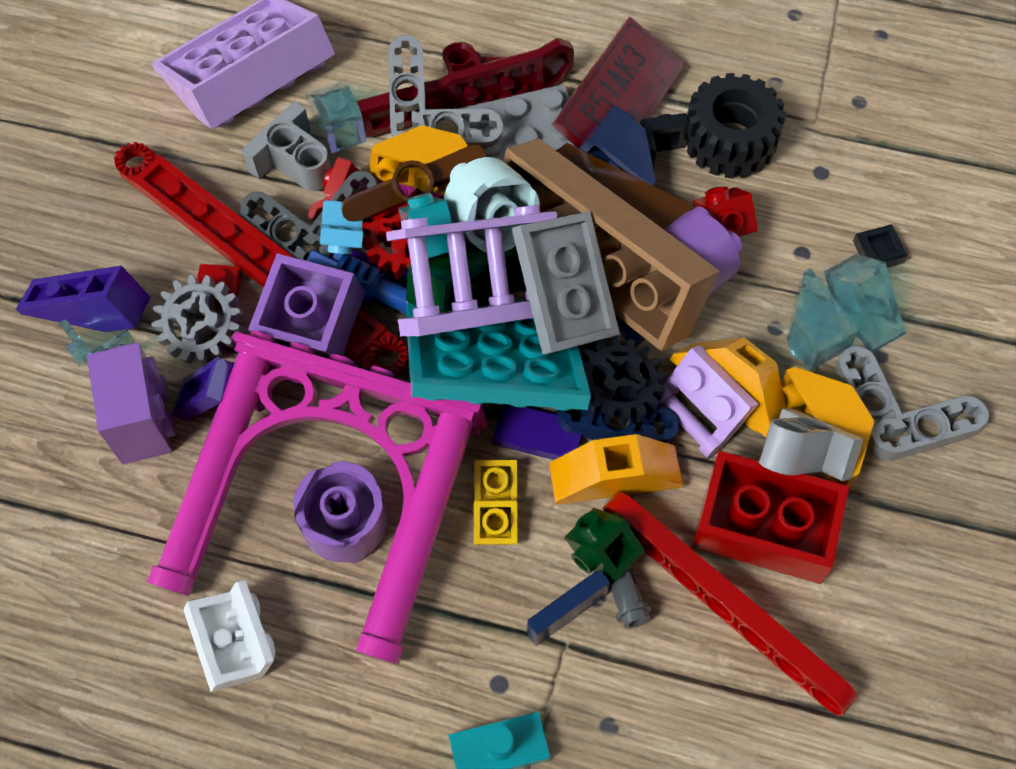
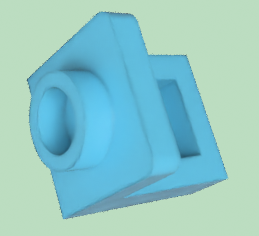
[320,200,363,254]

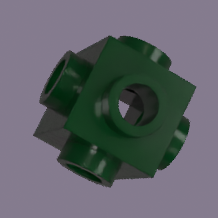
[564,508,645,582]

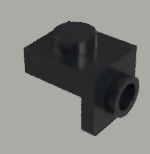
[640,113,689,169]

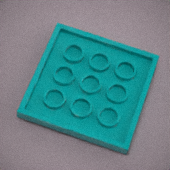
[405,299,591,411]

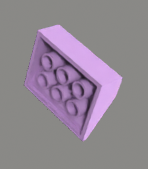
[151,0,335,129]

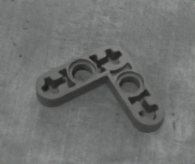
[240,171,380,261]

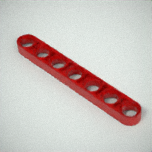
[602,492,858,716]

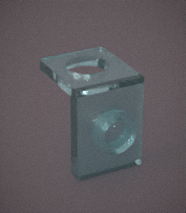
[59,319,135,366]

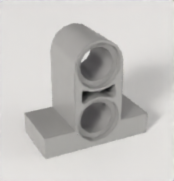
[241,101,331,191]
[759,408,863,481]

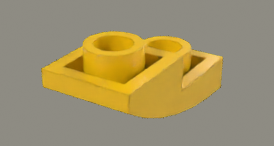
[474,460,517,545]

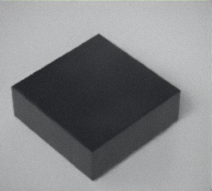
[853,224,908,273]

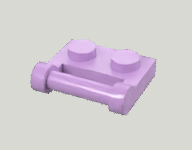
[658,345,759,459]

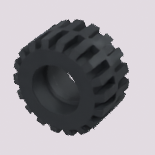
[685,73,785,178]

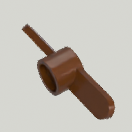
[341,145,486,222]

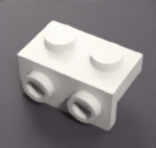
[183,580,275,692]

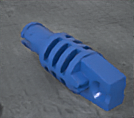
[307,250,407,315]

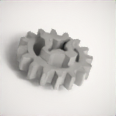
[152,275,244,364]

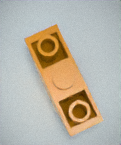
[370,125,468,195]
[670,337,786,437]
[781,367,874,489]
[549,434,683,505]

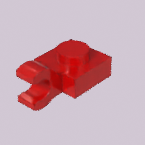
[308,157,360,222]

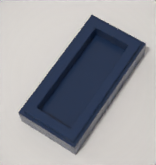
[527,570,610,646]

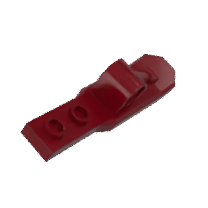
[357,38,574,138]

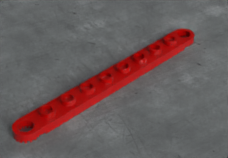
[114,142,409,378]

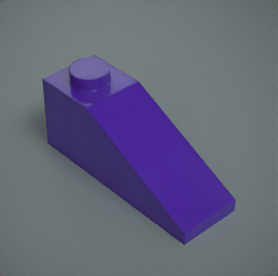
[16,265,151,332]

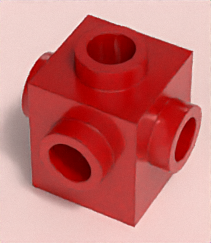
[692,187,758,237]

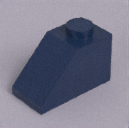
[579,104,656,185]

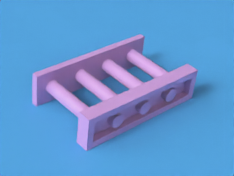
[386,205,557,336]

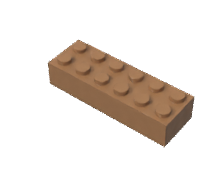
[503,138,720,351]

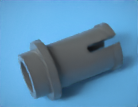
[607,568,651,629]

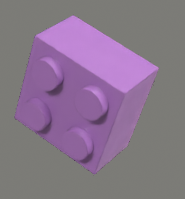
[248,254,366,359]
[87,343,176,465]

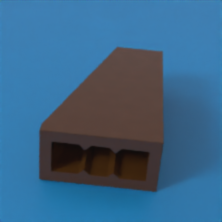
[556,143,693,229]

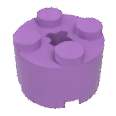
[664,206,742,296]
[293,461,387,563]

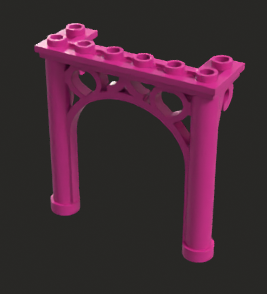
[147,331,488,665]

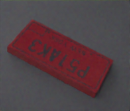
[551,17,685,148]

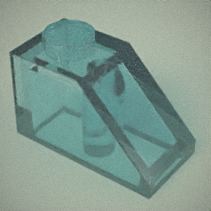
[306,82,366,154]
[824,254,906,352]
[787,268,859,371]

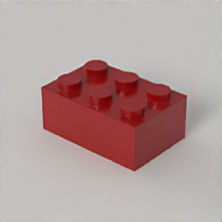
[692,450,849,584]

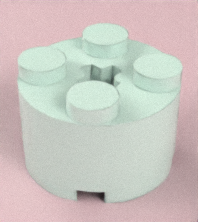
[444,157,540,253]

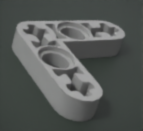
[388,35,503,148]
[835,346,989,461]

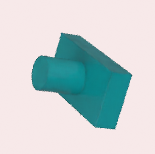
[448,712,550,769]

